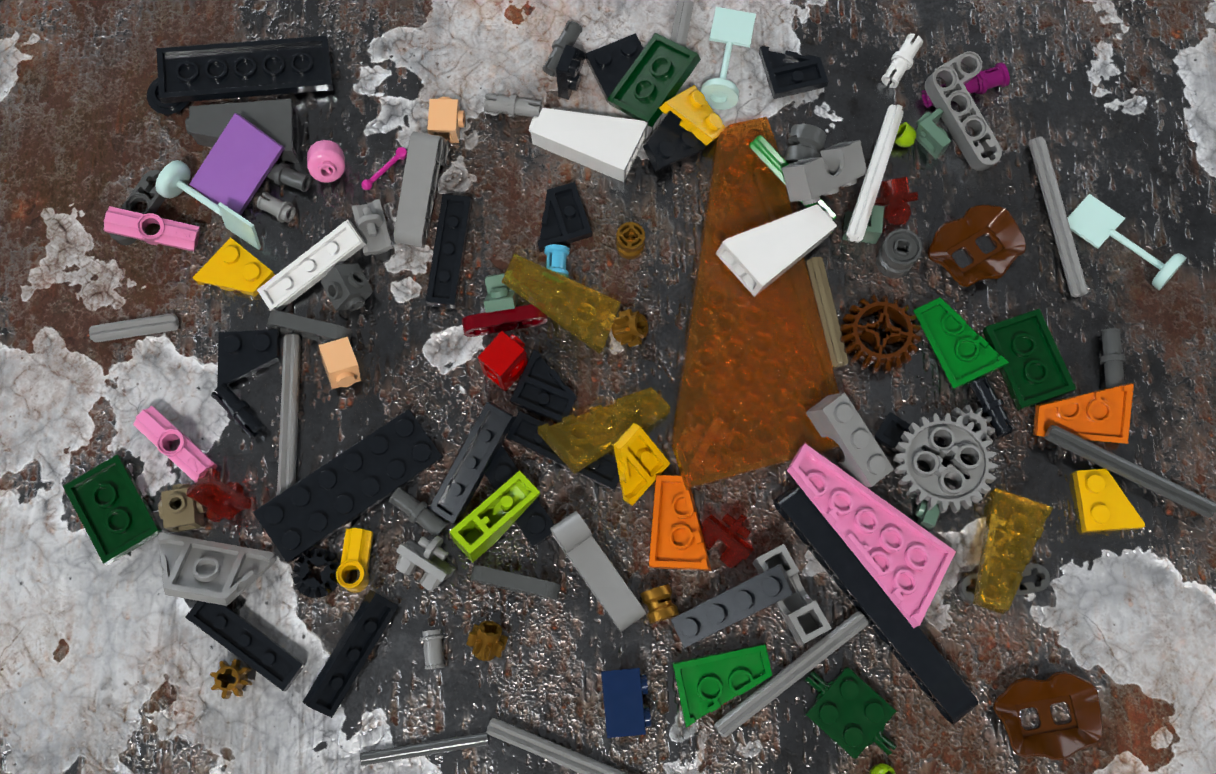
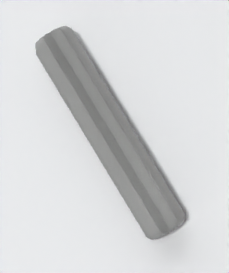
[89,313,179,343]

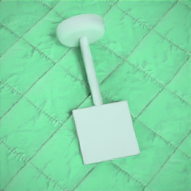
[700,7,756,110]
[155,160,261,250]
[1067,194,1187,291]

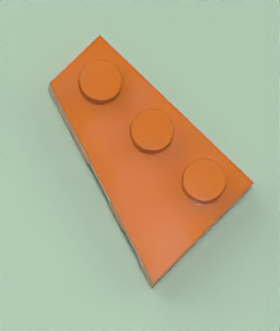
[1033,383,1134,444]
[649,475,712,571]

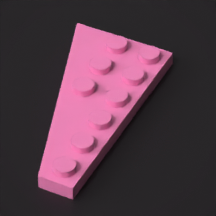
[787,443,956,628]

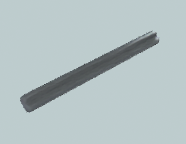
[1045,425,1216,518]

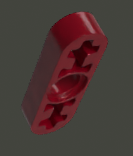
[462,304,548,337]

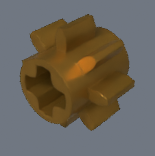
[612,309,648,347]
[466,621,508,661]
[210,659,252,699]

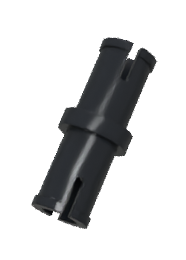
[969,377,1016,438]
[211,383,266,439]

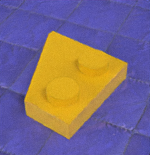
[659,85,727,146]
[192,237,275,296]
[613,423,671,506]
[1072,469,1145,533]

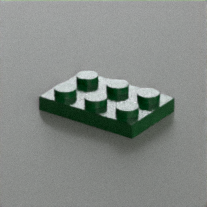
[607,33,701,127]
[982,308,1076,411]
[63,454,163,565]

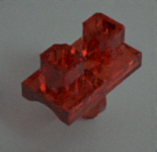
[875,177,919,225]
[186,467,252,522]
[701,513,754,569]

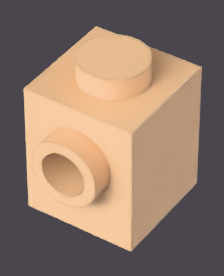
[427,97,465,143]
[319,337,361,389]

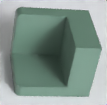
[842,205,884,244]

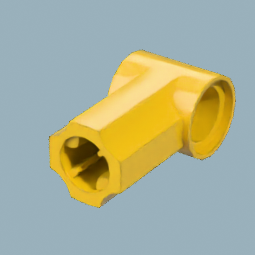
[336,528,374,593]

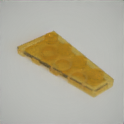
[502,254,621,354]
[538,387,670,474]
[973,488,1053,614]

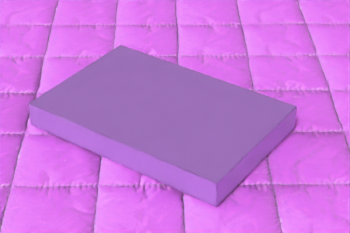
[189,113,285,216]

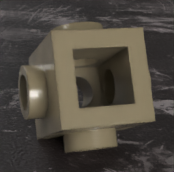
[158,484,207,533]

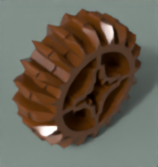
[840,295,921,374]

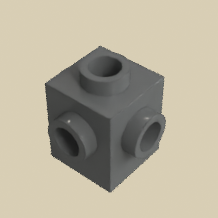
[321,263,373,311]

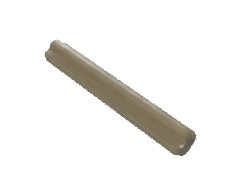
[806,257,849,368]

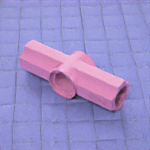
[103,206,200,252]
[133,406,217,485]

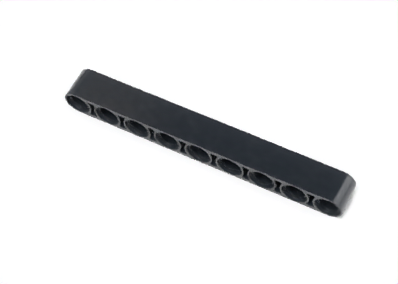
[773,483,978,725]

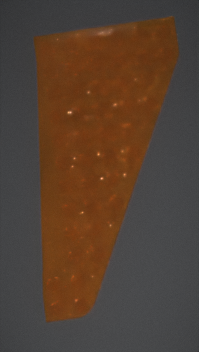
[671,117,840,490]

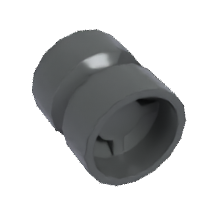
[784,124,827,164]
[876,229,922,279]

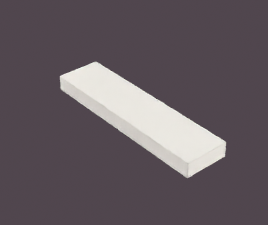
[257,219,366,311]

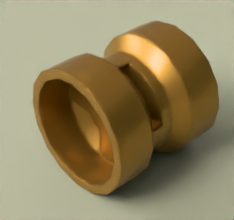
[616,222,645,259]
[640,584,679,624]

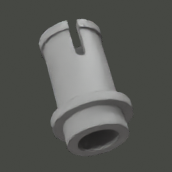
[257,192,296,223]
[419,629,445,670]

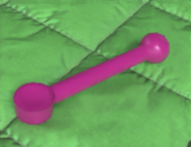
[361,147,407,190]

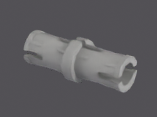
[484,94,542,118]

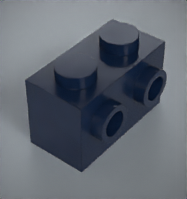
[601,668,651,738]

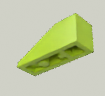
[449,470,540,563]

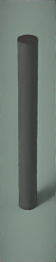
[360,732,489,766]

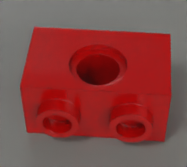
[477,331,528,392]

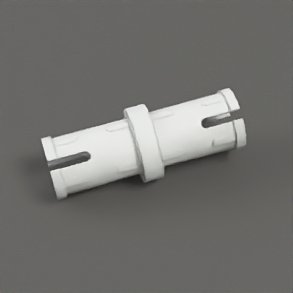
[881,33,923,88]

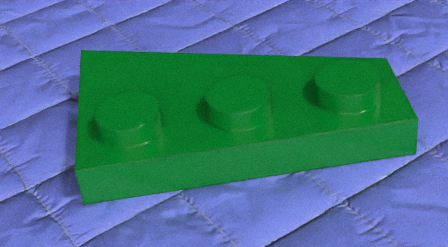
[913,297,1009,390]
[672,643,772,728]

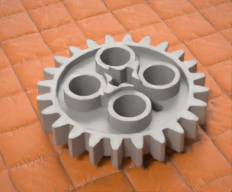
[893,413,998,513]

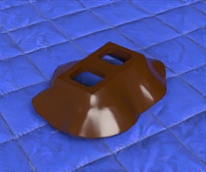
[928,205,1026,287]
[993,671,1103,761]

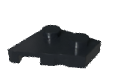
[585,33,643,103]
[556,45,586,100]
[759,46,829,99]
[643,111,705,172]
[538,181,592,252]
[217,329,281,387]
[510,350,577,426]

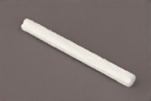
[846,104,904,243]

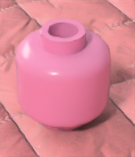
[307,140,345,183]

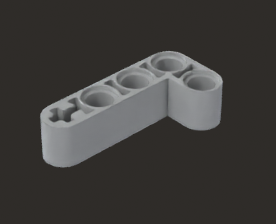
[925,51,1002,171]
[394,131,449,248]
[550,510,646,632]

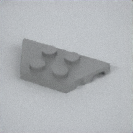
[158,532,276,606]

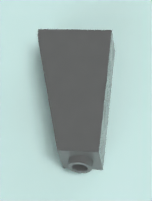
[185,99,299,163]

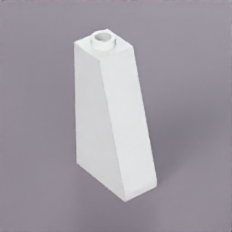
[529,108,648,182]
[715,204,837,297]

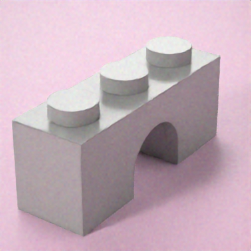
[782,140,867,205]
[806,392,894,487]
[753,544,832,646]

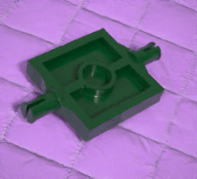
[805,667,897,760]

